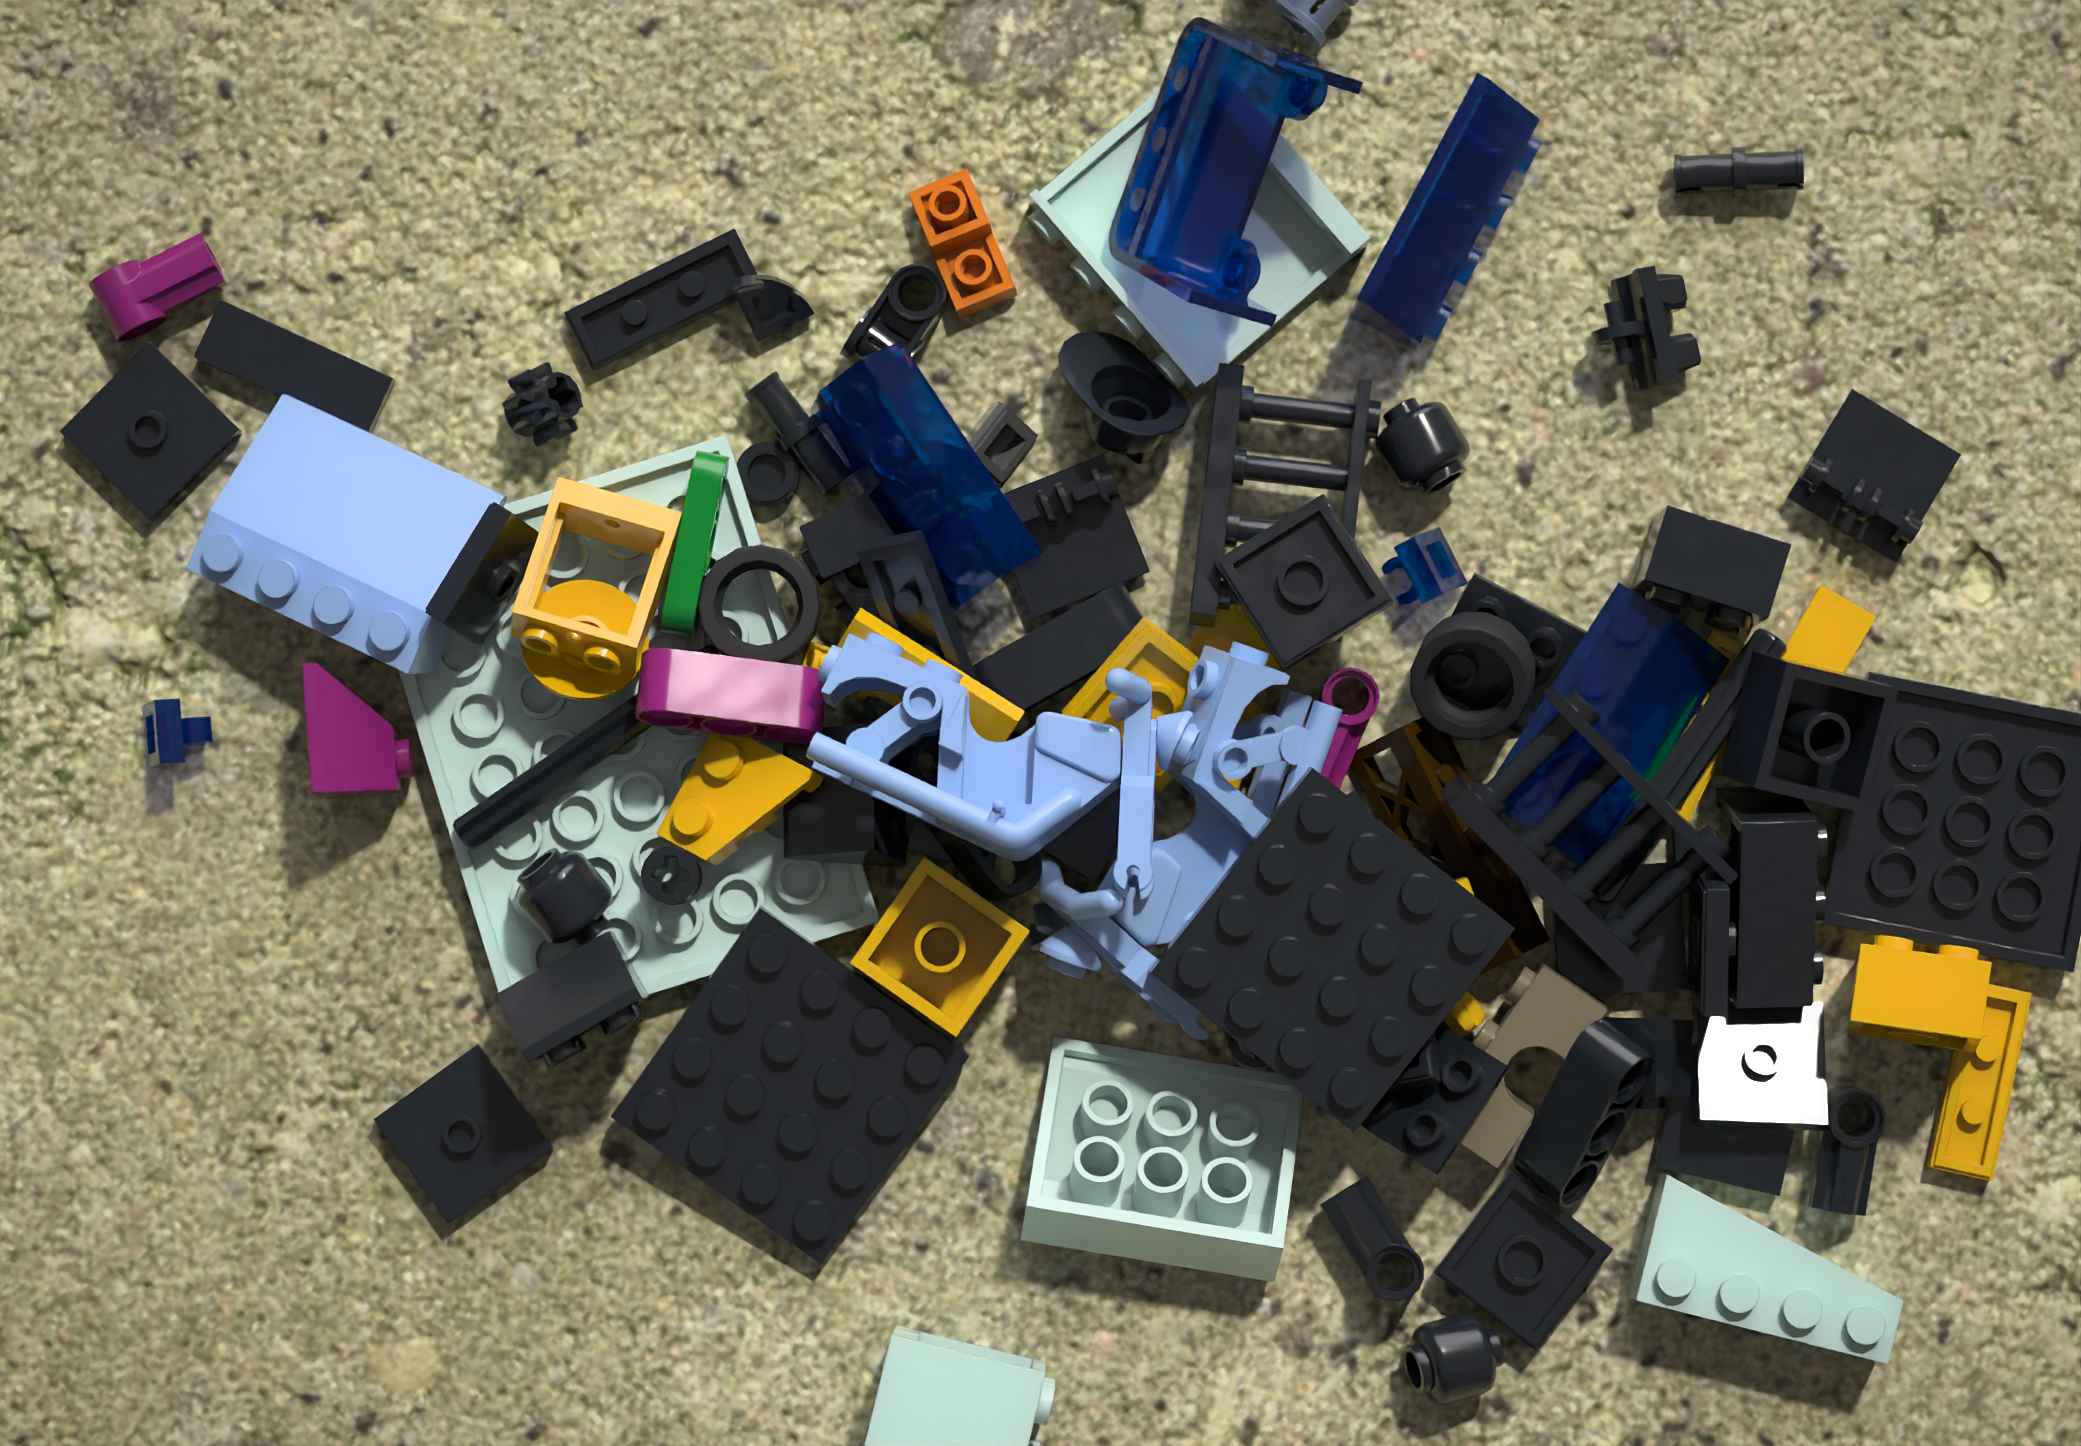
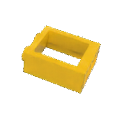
[511,477,682,673]

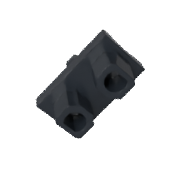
[1591,265,1701,392]

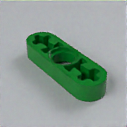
[660,451,729,639]

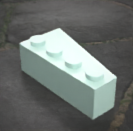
[1628,1173,1903,1364]

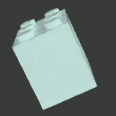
[865,1326,1055,1446]

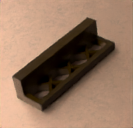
[1352,717,1550,975]

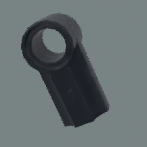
[1808,1085,1886,1216]
[1320,1176,1424,1302]

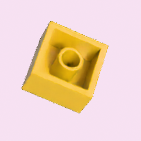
[850,857,1030,1037]
[1847,936,1992,1053]

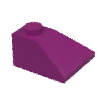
[302,663,414,799]

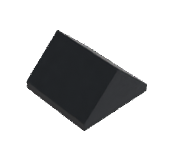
[783,723,906,868]

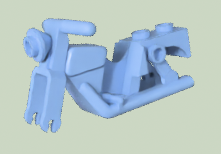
[806,632,1201,901]
[1038,641,1343,1040]

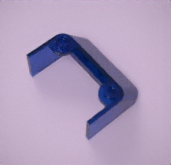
[1109,17,1363,327]

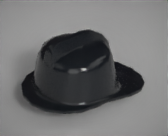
[1058,331,1189,464]

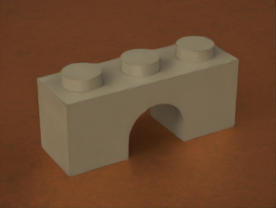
[1460,960,1608,1169]

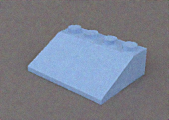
[186,394,508,674]

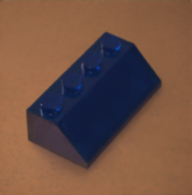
[1349,73,1543,351]
[810,341,1043,618]
[1494,582,1730,867]

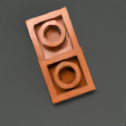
[908,169,1018,319]

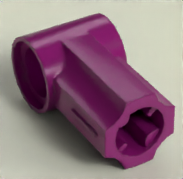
[89,233,227,343]
[1286,667,1380,789]

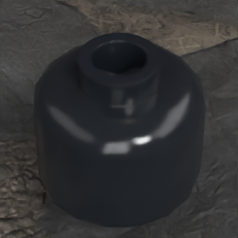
[1375,397,1470,497]
[516,848,612,945]
[1403,1313,1504,1405]

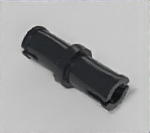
[1673,147,1804,198]
[744,371,853,497]

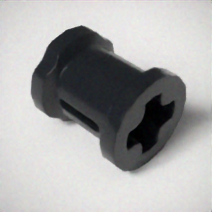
[641,846,703,905]

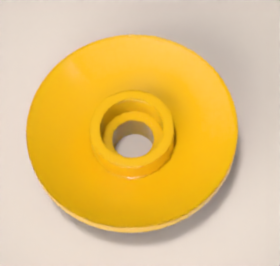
[520,580,649,701]

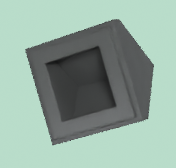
[955,402,1038,485]

